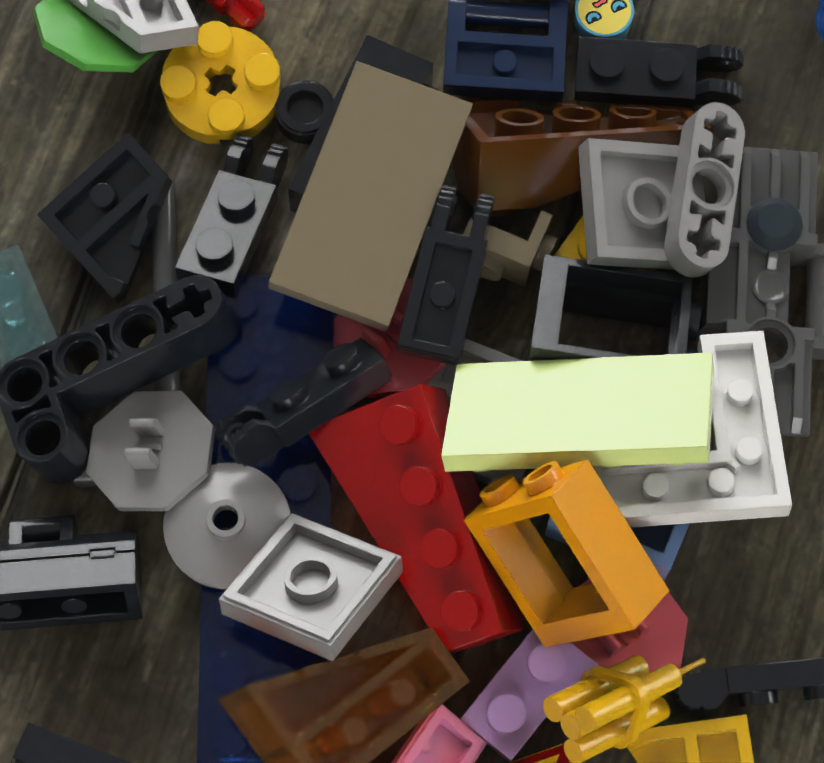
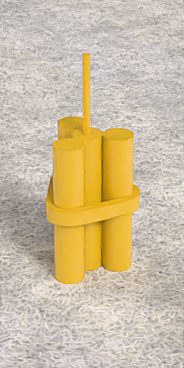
[543,655,706,763]

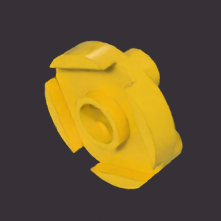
[160,21,281,144]

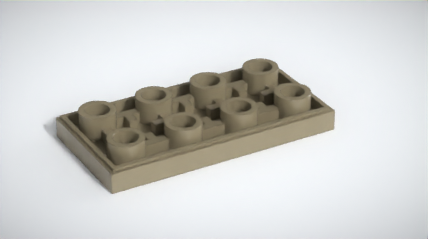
[268,61,473,332]

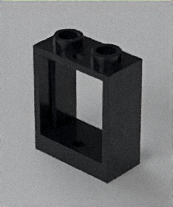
[528,254,702,361]

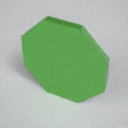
[33,0,158,73]

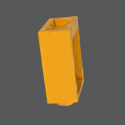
[464,459,670,648]

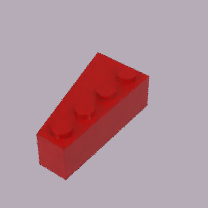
[309,384,526,653]

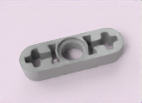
[664,102,745,277]

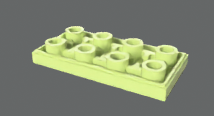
[441,353,714,472]

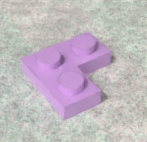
[461,629,599,762]

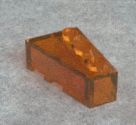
[218,627,470,763]

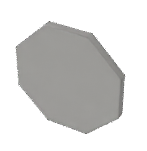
[86,391,216,511]

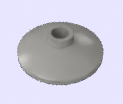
[163,463,291,590]

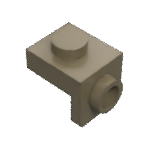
[463,211,558,287]

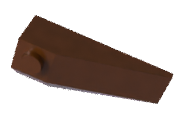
[452,97,712,217]

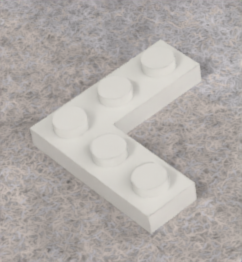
[593,331,792,527]

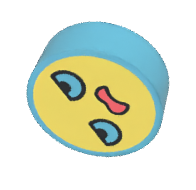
[573,0,634,39]

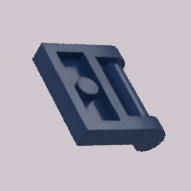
[443,0,568,102]

